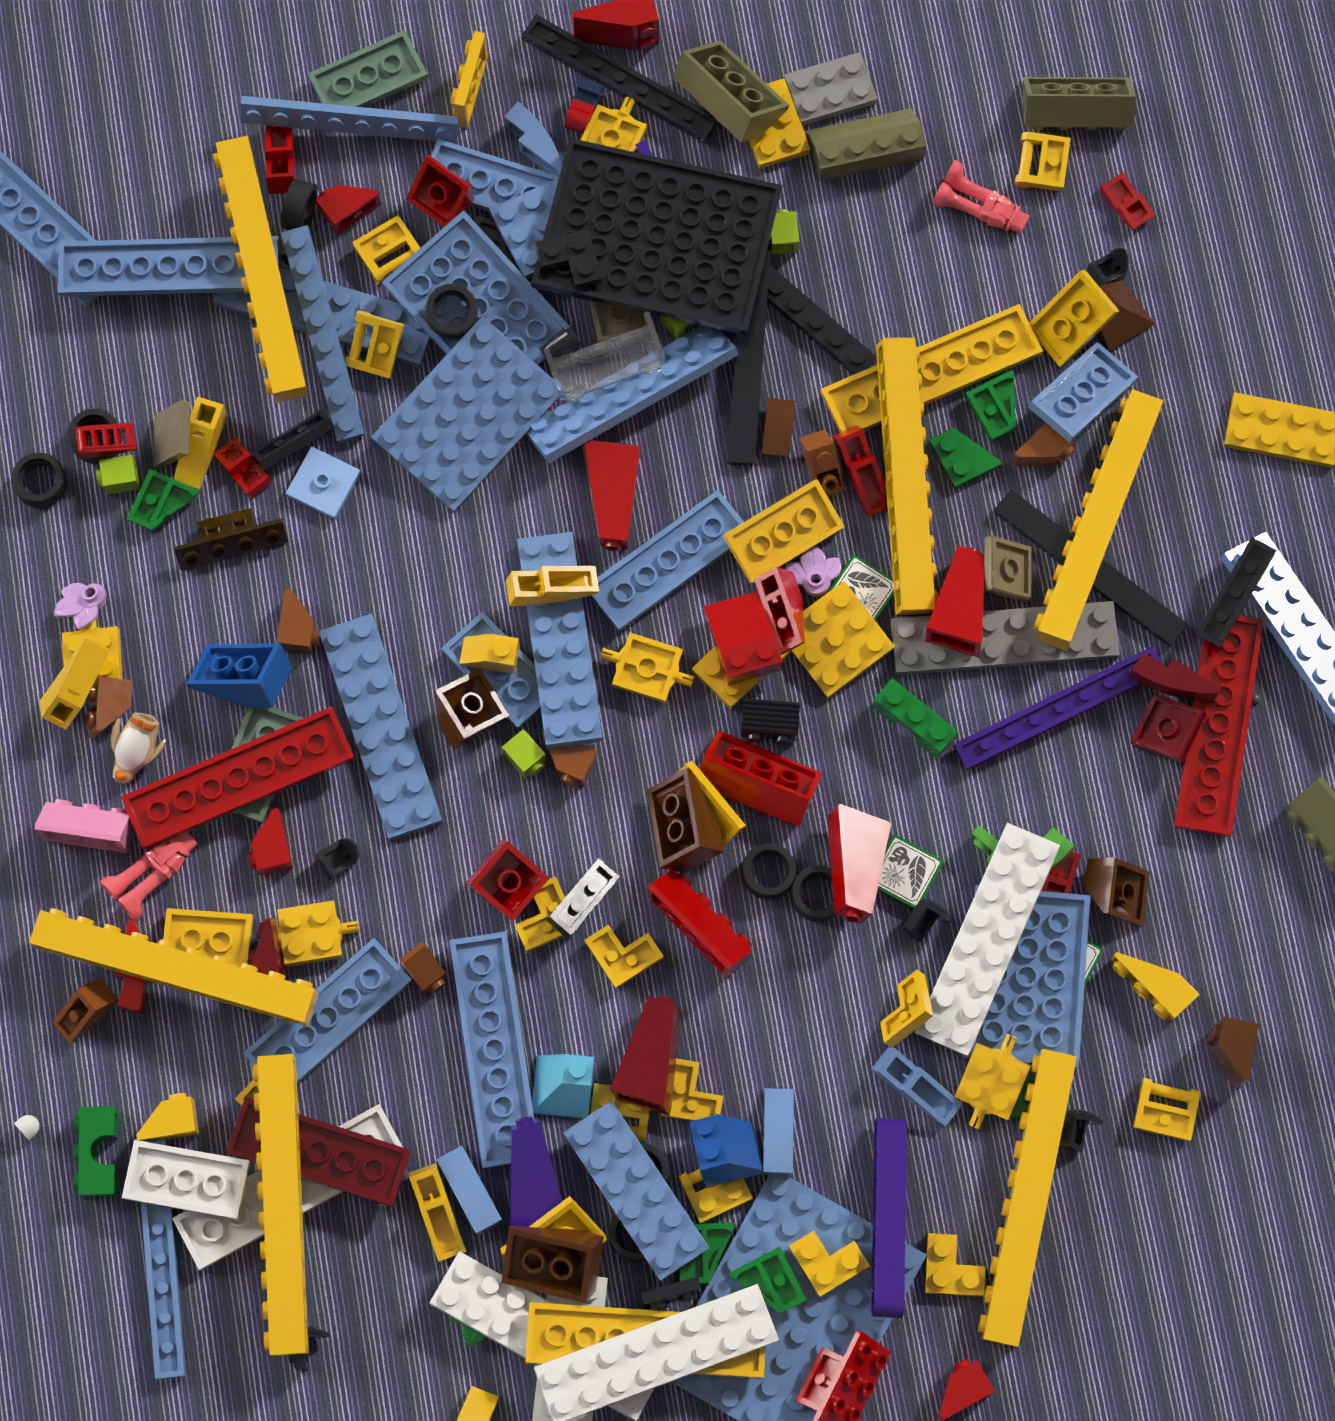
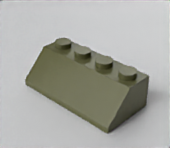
[673,40,790,143]
[1022,77,1136,130]
[807,108,926,182]
[1285,776,1335,872]

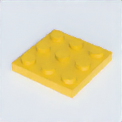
[791,581,895,698]

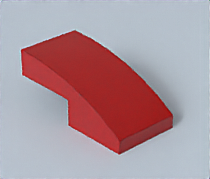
[1099,172,1155,230]
[214,438,272,499]
[1041,851,1081,893]

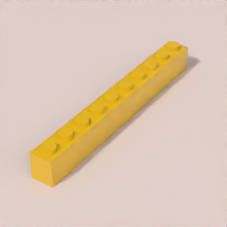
[213,136,308,403]
[876,338,938,616]
[1033,389,1163,651]
[29,908,319,1027]
[978,1049,1077,1347]
[253,1054,309,1356]

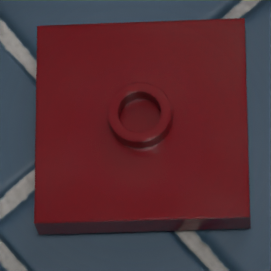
[1130,694,1206,764]

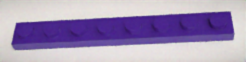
[953,646,1161,771]

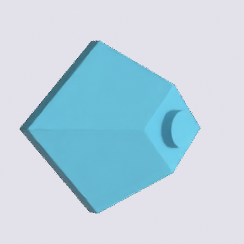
[532,1054,594,1119]

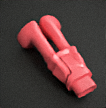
[932,160,1030,234]
[100,832,197,921]

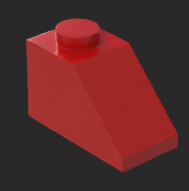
[316,185,381,235]
[248,808,294,876]
[938,1358,995,1421]

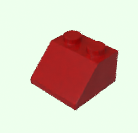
[466,840,550,922]

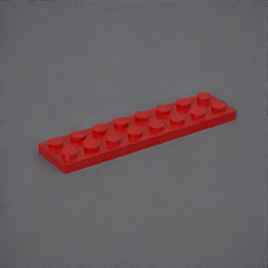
[1174,610,1263,838]
[121,706,355,850]

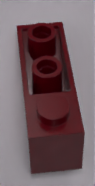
[247,918,286,980]

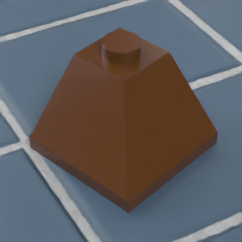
[1096,280,1154,352]
[433,668,509,750]
[1084,857,1150,927]

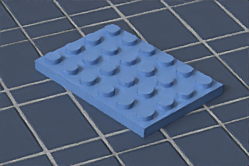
[382,210,575,365]
[371,316,565,513]
[962,885,1091,1068]

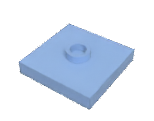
[285,446,361,520]

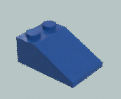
[187,643,293,708]

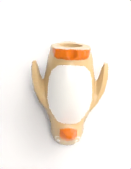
[111,712,166,784]

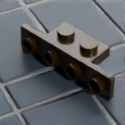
[174,508,288,570]

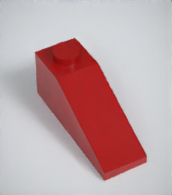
[754,567,805,655]

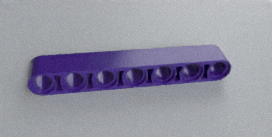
[871,1118,907,1319]

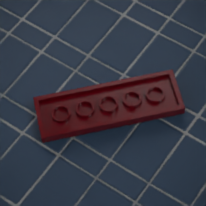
[226,1097,412,1207]

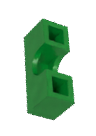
[872,678,958,760]
[73,1106,119,1198]

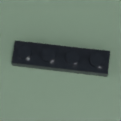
[1196,537,1277,649]

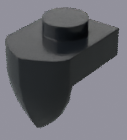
[1086,248,1129,287]
[314,838,359,880]
[903,899,951,942]
[1060,1109,1103,1153]
[288,1327,330,1370]

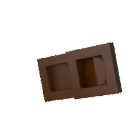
[762,398,796,457]

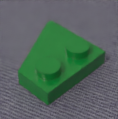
[965,370,1016,443]
[929,428,1002,490]
[127,469,200,532]
[679,1223,734,1284]

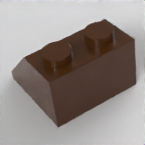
[1207,1017,1259,1089]

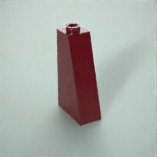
[610,996,681,1116]

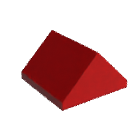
[406,155,474,227]

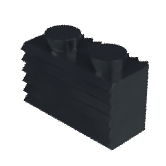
[741,698,800,745]

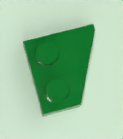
[729,1247,807,1314]

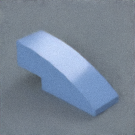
[504,101,562,176]
[871,1047,963,1127]
[763,1088,794,1176]
[436,1146,503,1236]

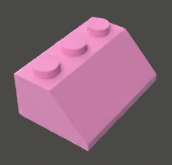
[34,799,133,853]

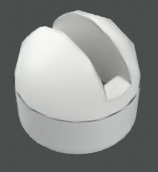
[14,1115,39,1141]

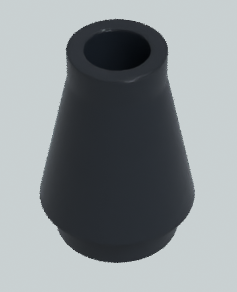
[539,327,582,362]

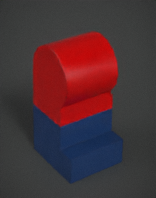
[564,78,604,134]

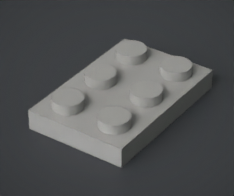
[784,52,878,126]

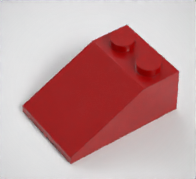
[572,0,659,50]
[703,591,783,686]

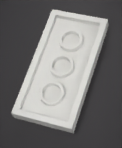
[122,1140,250,1220]

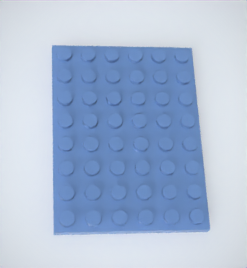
[671,1175,927,1421]

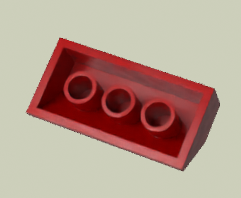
[700,730,823,827]
[648,869,752,979]

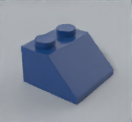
[689,1114,763,1188]

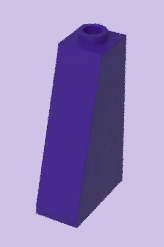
[510,1116,562,1227]

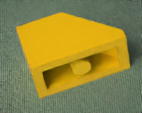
[459,634,520,674]
[136,1093,199,1142]

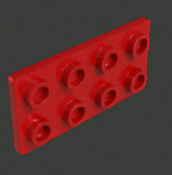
[796,1330,890,1421]

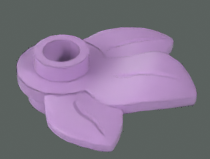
[785,546,841,597]
[54,583,107,630]

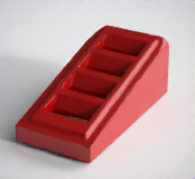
[75,423,137,459]

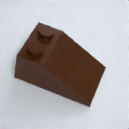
[647,768,724,873]
[501,1226,604,1304]

